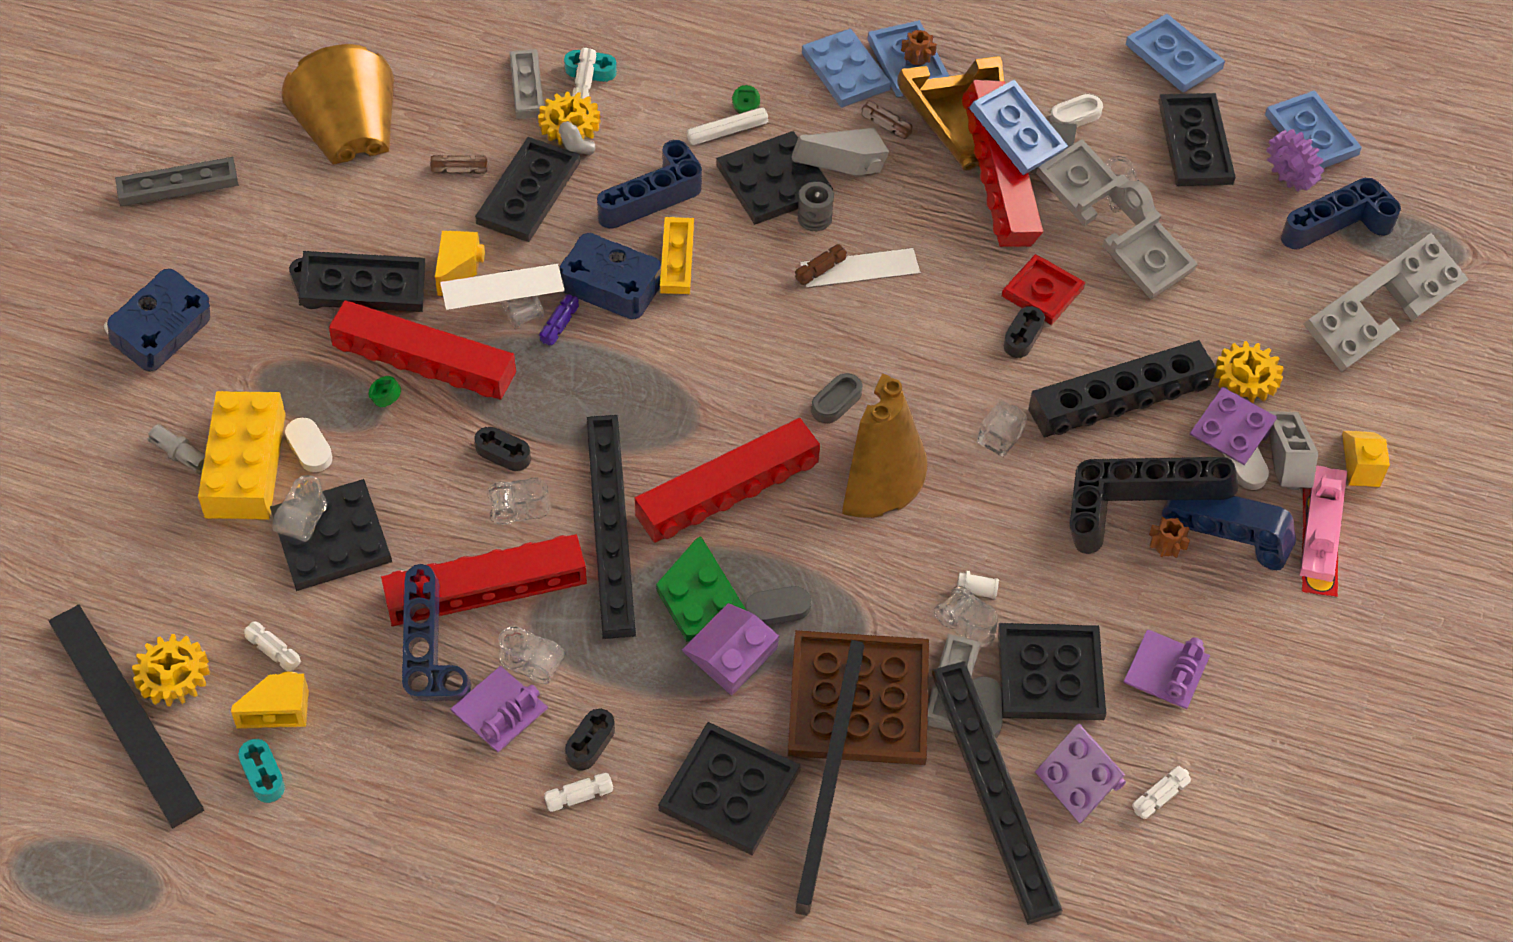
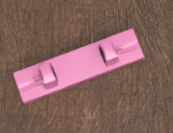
[1300,465,1347,582]

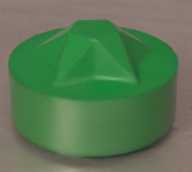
[732,85,760,114]
[368,376,401,407]

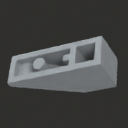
[791,128,889,176]
[1267,411,1318,490]

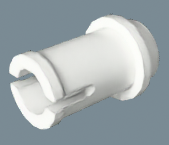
[956,571,999,599]

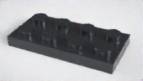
[1158,93,1236,186]
[475,137,581,242]
[299,251,425,312]

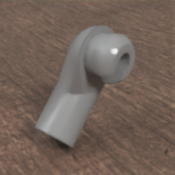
[559,122,595,155]

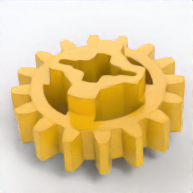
[538,91,601,145]
[1214,341,1284,403]
[132,634,210,707]

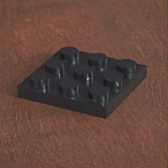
[716,131,833,225]
[270,479,392,591]
[998,623,1106,720]
[658,722,800,856]

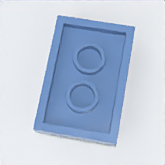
[1126,14,1225,93]
[867,20,949,97]
[802,28,891,108]
[969,80,1068,175]
[1265,90,1362,168]

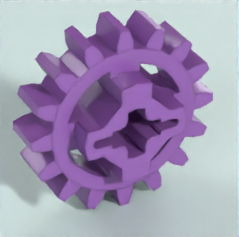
[1266,129,1324,191]

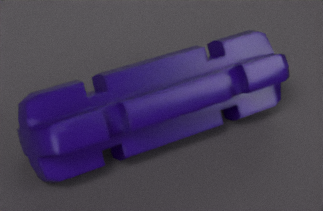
[539,294,579,346]

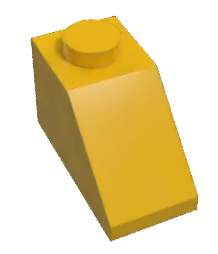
[435,231,485,296]
[1342,431,1390,487]
[231,671,309,729]

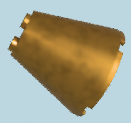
[281,44,394,165]
[897,56,1004,171]
[842,373,927,518]

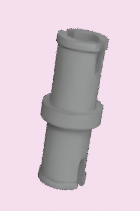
[147,424,205,474]

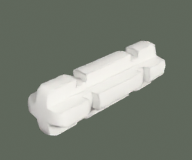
[572,48,596,99]
[244,622,301,672]
[1132,766,1191,819]
[544,773,613,812]

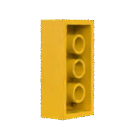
[198,391,286,519]

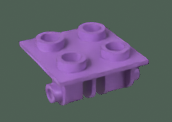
[1189,387,1277,466]
[1123,629,1210,709]
[450,666,548,752]
[1035,724,1126,823]

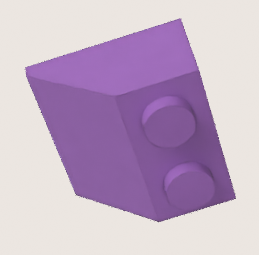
[682,603,779,696]

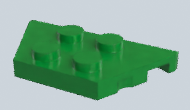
[656,536,747,642]

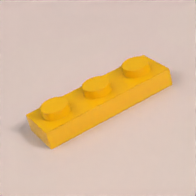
[660,217,694,294]

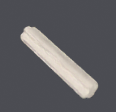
[687,107,768,145]

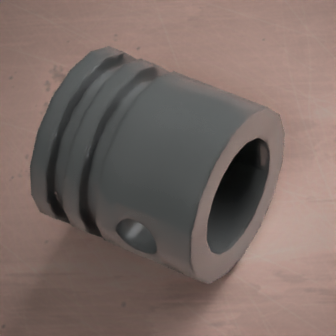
[798,181,834,232]

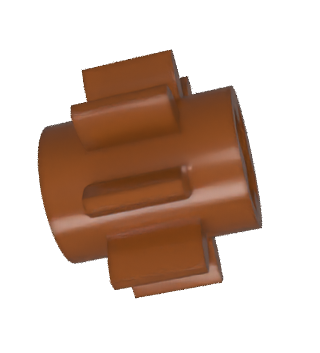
[901,30,937,65]
[1149,517,1190,558]

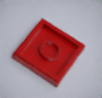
[1001,254,1085,326]

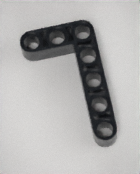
[1070,457,1239,554]

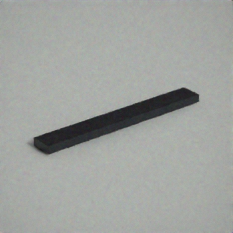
[587,415,636,639]
[48,604,204,829]
[795,640,864,916]
[932,661,1063,925]

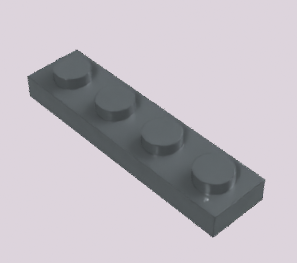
[115,157,239,207]

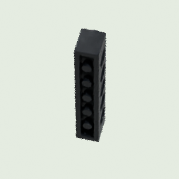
[1028,340,1216,438]

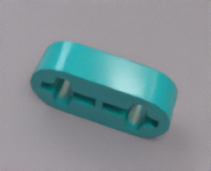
[564,50,617,82]
[238,739,285,803]

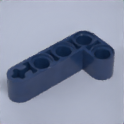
[597,140,702,229]
[1281,178,1401,250]
[1162,496,1296,571]
[402,564,471,701]

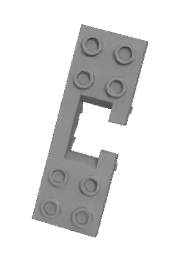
[1036,139,1198,300]
[1304,233,1469,372]

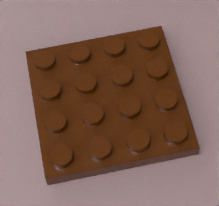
[787,630,929,765]

